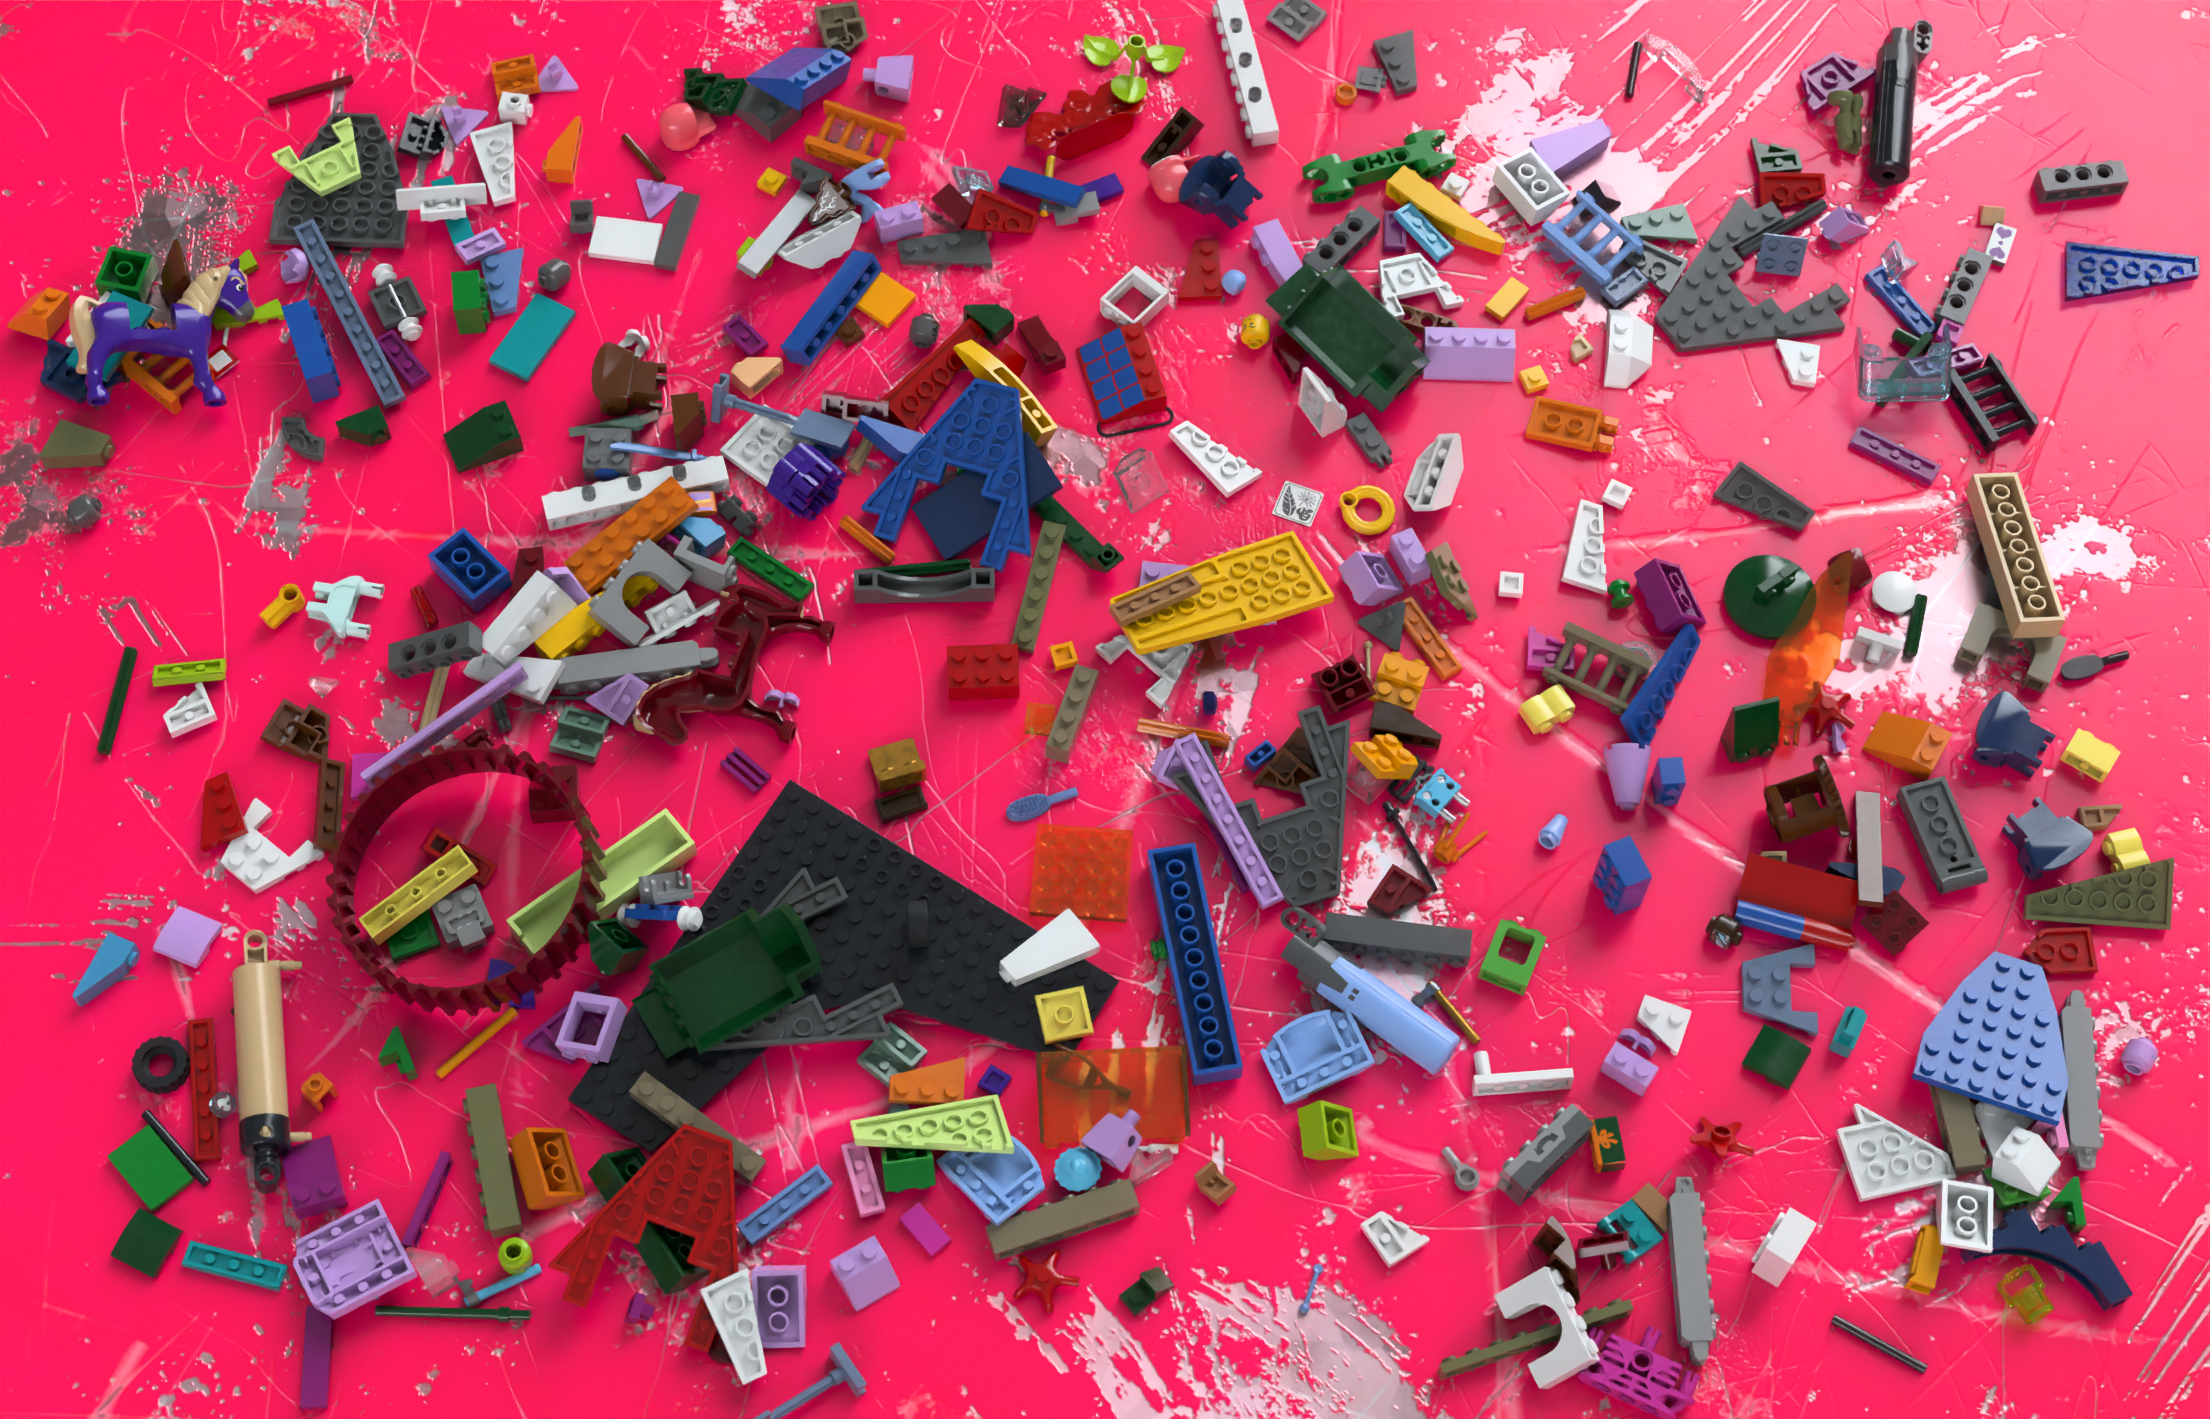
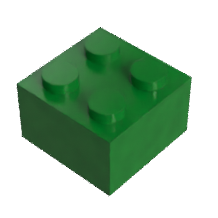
[95,246,159,304]
[451,270,490,335]

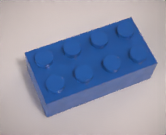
[281,299,341,404]

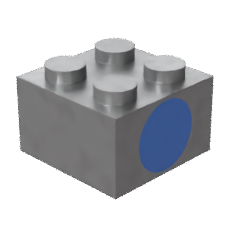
[582,428,634,482]

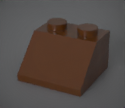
[670,392,707,452]

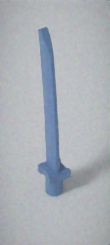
[609,442,707,462]

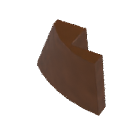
[259,698,330,764]
[1253,726,1319,794]
[1532,1216,1580,1305]

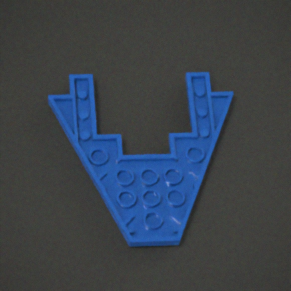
[861,378,1031,573]

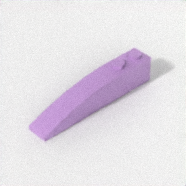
[1250,219,1303,287]

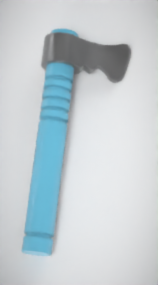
[458,1263,542,1308]

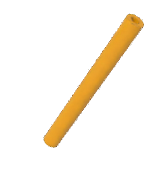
[435,1007,518,1079]

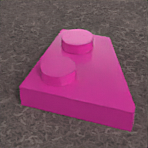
[1526,626,1575,674]

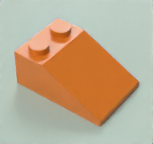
[1862,711,1953,781]

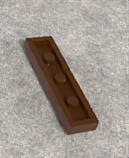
[313,758,345,853]

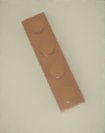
[1108,571,1201,627]

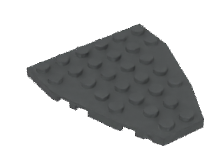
[269,112,409,249]

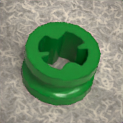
[1149,938,1167,961]

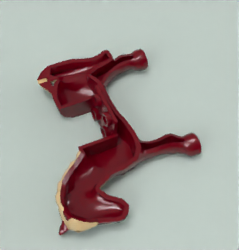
[626,584,836,746]

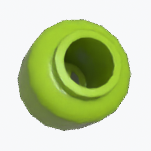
[498,1237,533,1275]

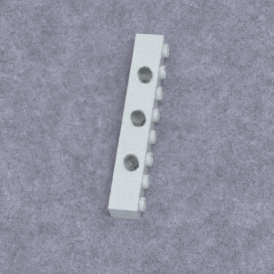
[1212,0,1279,147]
[541,455,730,531]

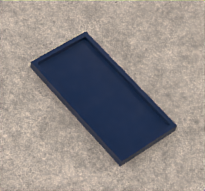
[911,432,1064,561]

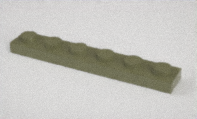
[1011,520,1066,654]

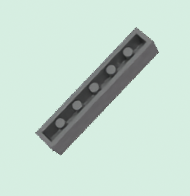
[1323,912,1472,968]

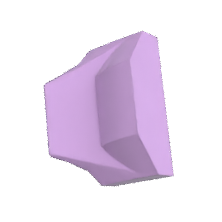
[1150,739,1186,791]

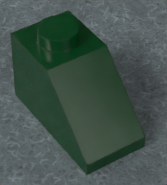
[963,304,1014,346]
[335,405,391,446]

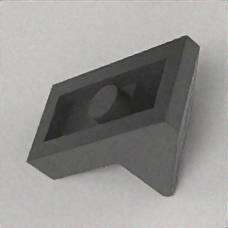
[790,157,833,196]

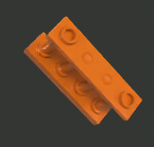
[804,100,907,177]
[118,318,216,415]

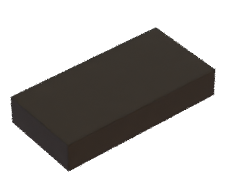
[875,785,928,824]

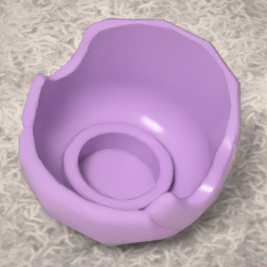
[280,248,310,284]

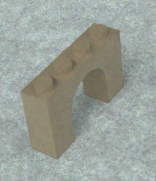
[1955,602,2067,694]

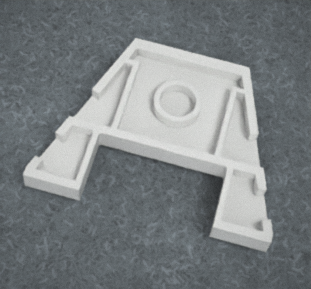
[1377,253,1464,320]
[1095,635,1194,709]
[220,798,325,894]

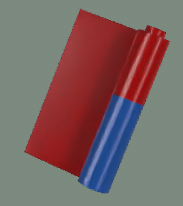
[1732,853,1857,953]

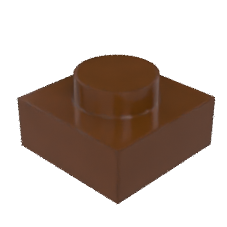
[835,317,865,348]

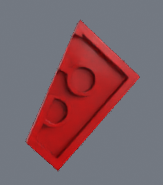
[1758,172,1826,210]
[964,188,1039,235]
[1178,239,1223,302]
[200,772,249,852]

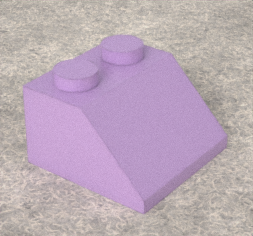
[1338,551,1404,606]
[830,1236,901,1312]

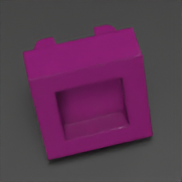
[624,1292,655,1325]

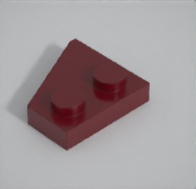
[1367,864,1432,917]

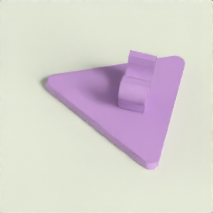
[538,55,579,92]
[441,106,489,145]
[636,179,684,219]

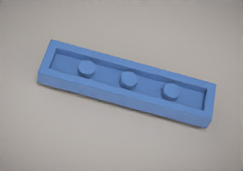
[737,1164,833,1247]

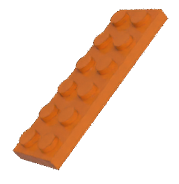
[563,475,699,596]

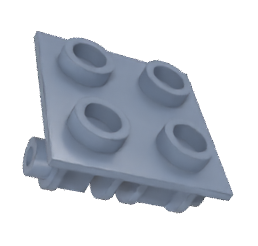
[1756,233,1808,277]

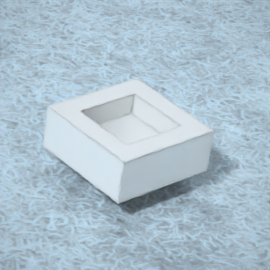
[1440,172,1470,202]
[1601,479,1633,510]
[1498,571,1524,598]

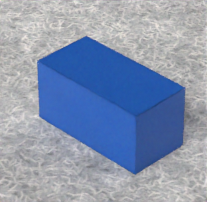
[1244,739,1277,773]

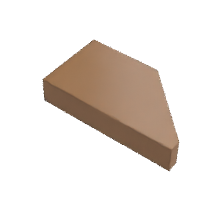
[2076,804,2122,831]
[1631,1182,1668,1234]

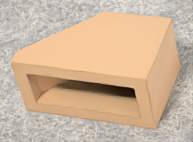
[731,357,784,399]

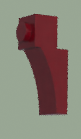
[1018,315,1066,375]
[821,390,890,423]

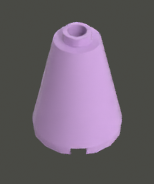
[1603,743,1651,810]

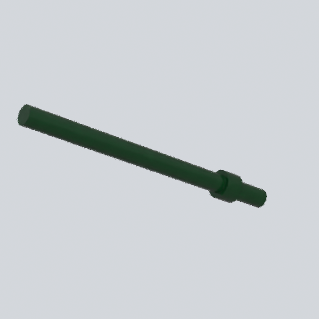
[375,1305,531,1323]

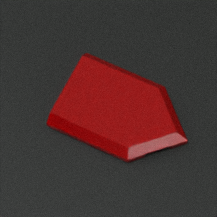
[2022,927,2099,975]

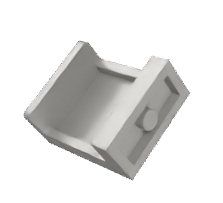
[673,535,739,594]

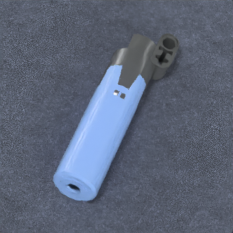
[1280,907,1460,1075]

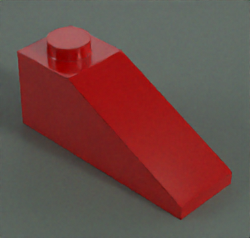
[419,827,498,886]

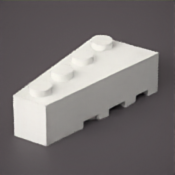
[482,570,578,666]

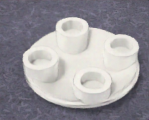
[1872,571,1918,615]

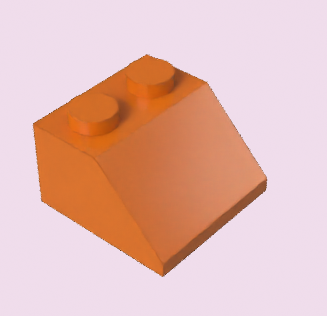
[7,287,70,340]

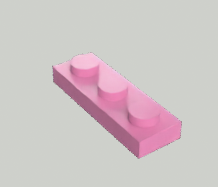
[841,1142,885,1218]

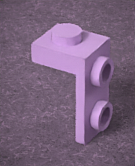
[542,567,591,608]

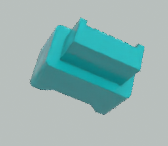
[1828,1006,1867,1058]

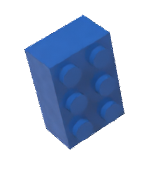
[427,527,512,613]
[1593,835,1652,916]

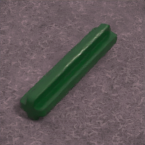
[1904,594,1928,657]

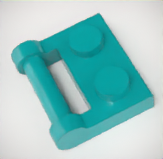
[1596,1199,1663,1265]

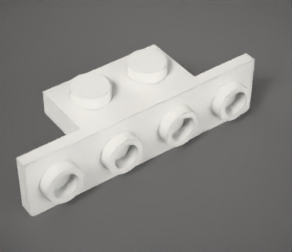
[396,183,487,222]
[635,589,720,648]

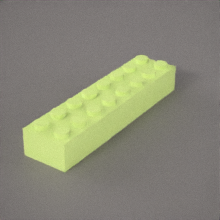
[506,808,697,957]

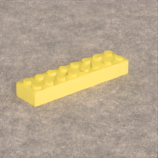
[359,845,478,946]

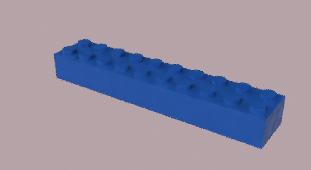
[1146,842,1243,1086]

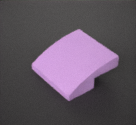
[153,906,222,968]

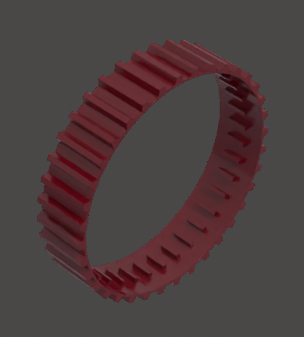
[326,741,607,1016]

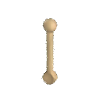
[1364,641,1373,682]

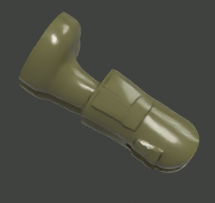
[1827,90,1863,155]

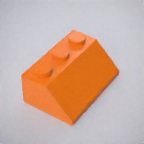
[509,1127,586,1210]

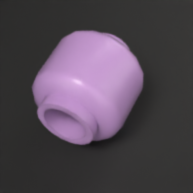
[2121,1037,2158,1075]

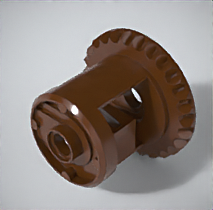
[1763,754,1850,844]

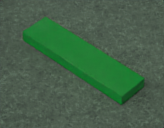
[727,536,815,603]

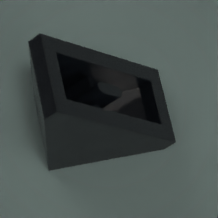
[1572,179,1621,218]

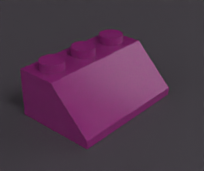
[1634,558,1707,634]

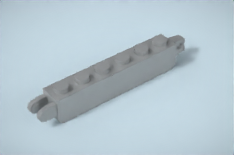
[553,640,720,695]
[2058,990,2104,1171]
[1667,1177,1716,1367]

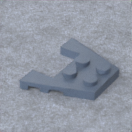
[1741,944,1818,1036]

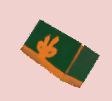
[1588,1116,1626,1173]

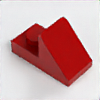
[983,343,1027,379]

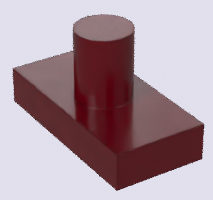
[1577,1230,1631,1270]

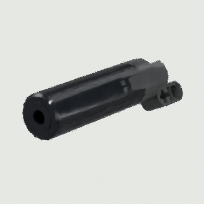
[1868,20,1933,186]

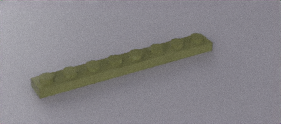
[1437,1299,1634,1381]

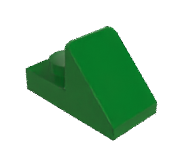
[378,1026,418,1081]
[2047,1177,2086,1233]

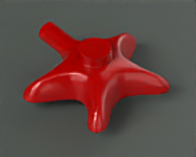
[1793,681,1856,737]
[1689,1117,1755,1159]
[1013,1249,1080,1313]

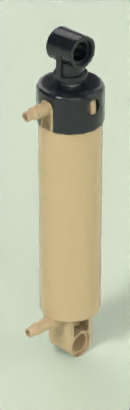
[232,930,312,1194]

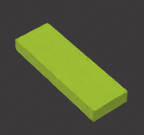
[152,658,227,687]

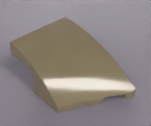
[814,1,868,55]

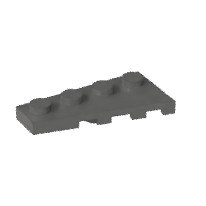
[897,230,993,269]
[1712,461,1815,532]

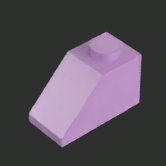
[1819,206,1870,243]

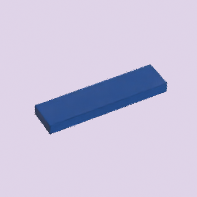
[998,165,1086,208]
[1864,264,1939,338]

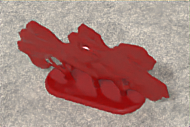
[1024,80,1147,161]

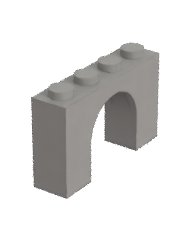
[587,538,692,648]

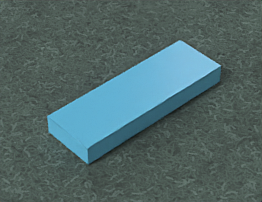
[1393,202,1454,263]

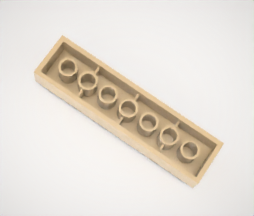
[1966,472,2066,639]

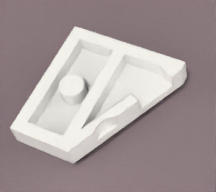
[1775,339,1820,388]

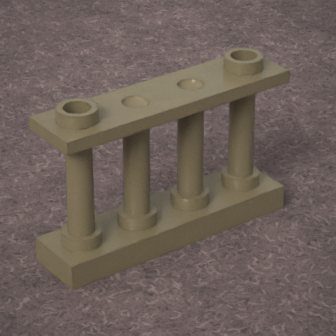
[1541,621,1653,716]

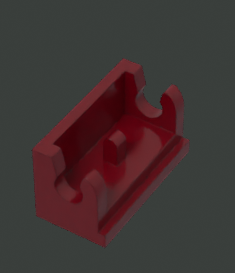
[931,183,972,230]

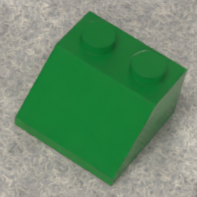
[880,1147,936,1193]

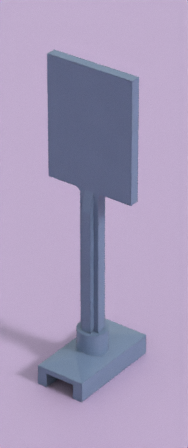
[711,373,856,451]
[754,1342,867,1419]

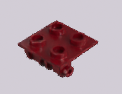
[1859,889,1929,956]

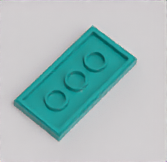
[66,291,154,382]
[489,293,576,382]

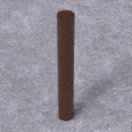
[621,133,666,183]

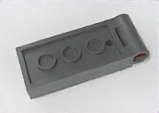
[1896,776,1988,895]

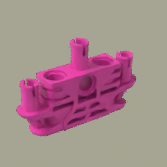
[1578,1326,1701,1419]

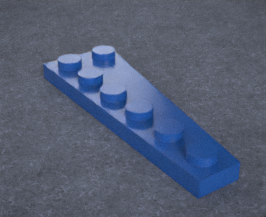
[1620,624,1701,749]

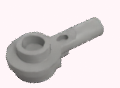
[1441,1146,1480,1191]

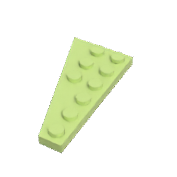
[850,1094,1014,1154]

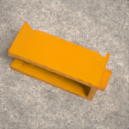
[1904,1224,1944,1295]

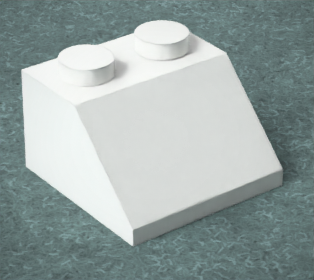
[1991,1126,2061,1196]

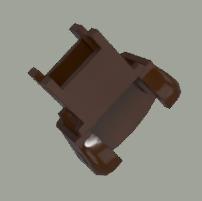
[591,342,667,416]

